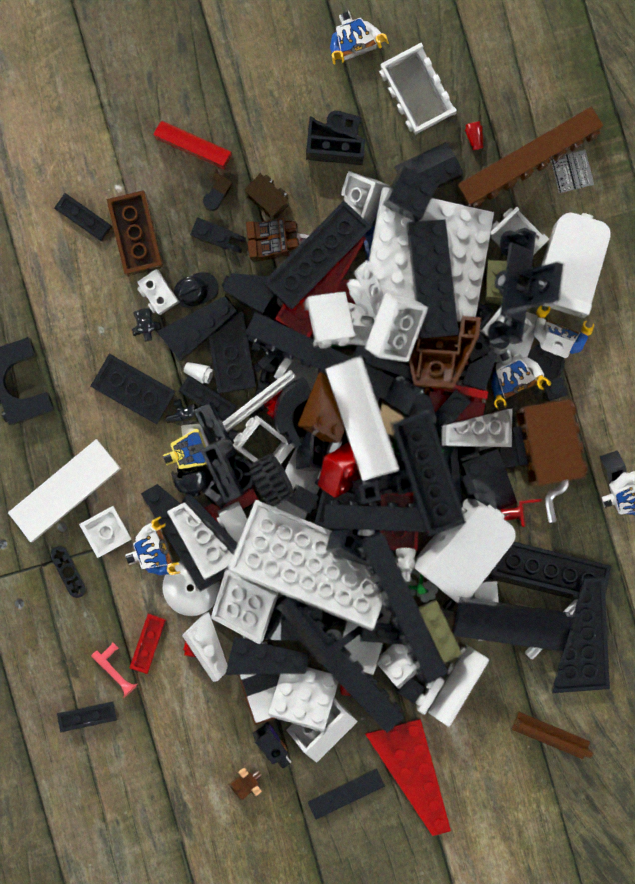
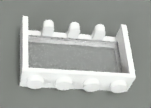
[379,43,457,135]

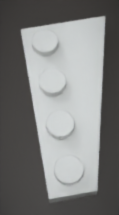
[442,409,512,447]
[167,502,233,580]

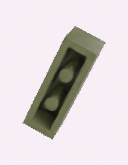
[418,600,462,663]

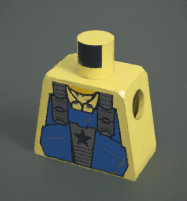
[163,429,207,469]

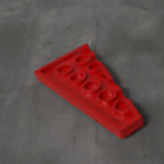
[365,718,451,836]

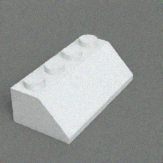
[427,645,489,727]

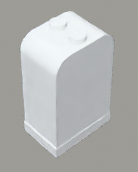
[541,213,610,318]
[414,499,515,603]

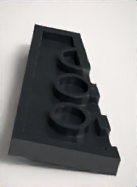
[157,296,238,361]

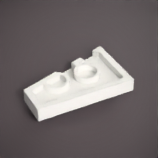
[182,612,227,682]

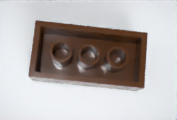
[106,190,164,276]

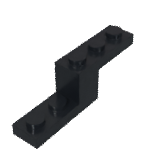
[194,402,244,503]

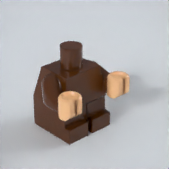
[228,768,262,800]

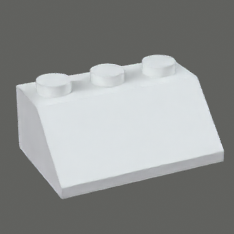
[286,697,358,762]

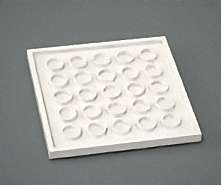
[369,187,494,322]

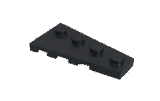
[225,637,310,675]

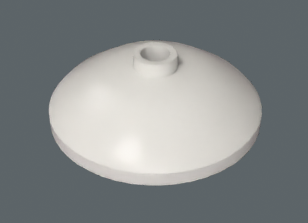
[163,561,220,616]

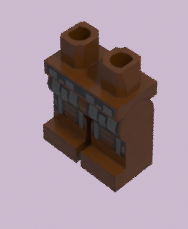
[246,218,299,262]

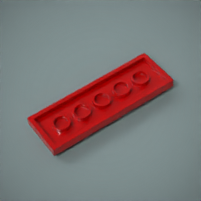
[275,237,366,338]

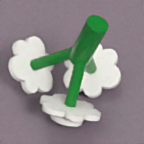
[406,568,438,603]

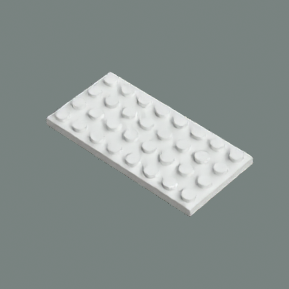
[228,500,398,631]

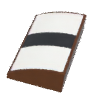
[230,639,280,725]

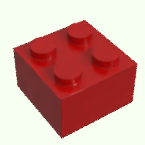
[318,441,362,498]

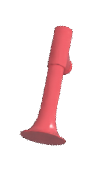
[91,642,138,698]

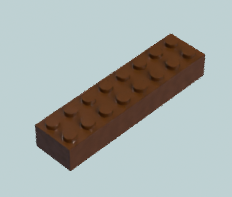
[455,106,603,208]

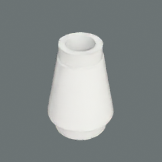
[184,362,214,384]

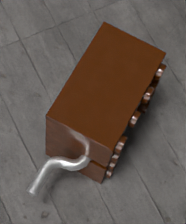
[516,399,587,523]

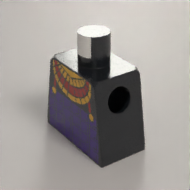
[253,722,291,768]

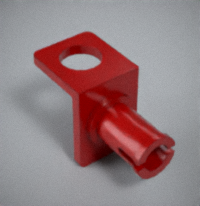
[501,498,542,527]

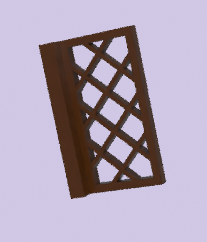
[511,711,593,759]

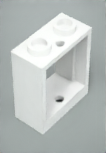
[233,415,294,464]

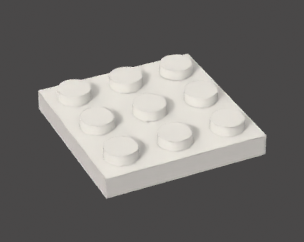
[211,568,278,644]
[268,667,339,732]

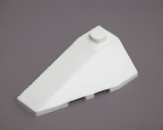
[342,171,390,237]

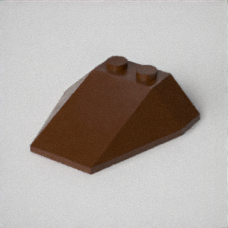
[409,316,481,389]

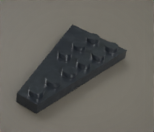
[141,484,229,592]
[551,576,610,693]

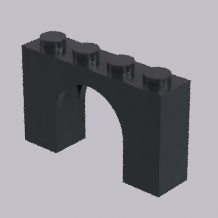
[0,337,55,425]

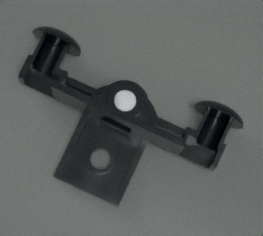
[488,228,564,350]

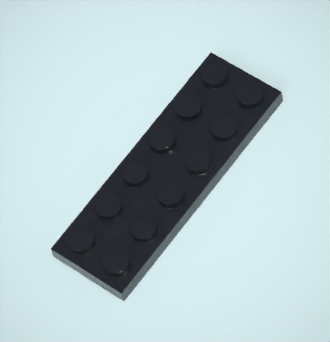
[263,200,372,311]
[406,219,459,339]

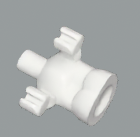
[396,548,416,582]

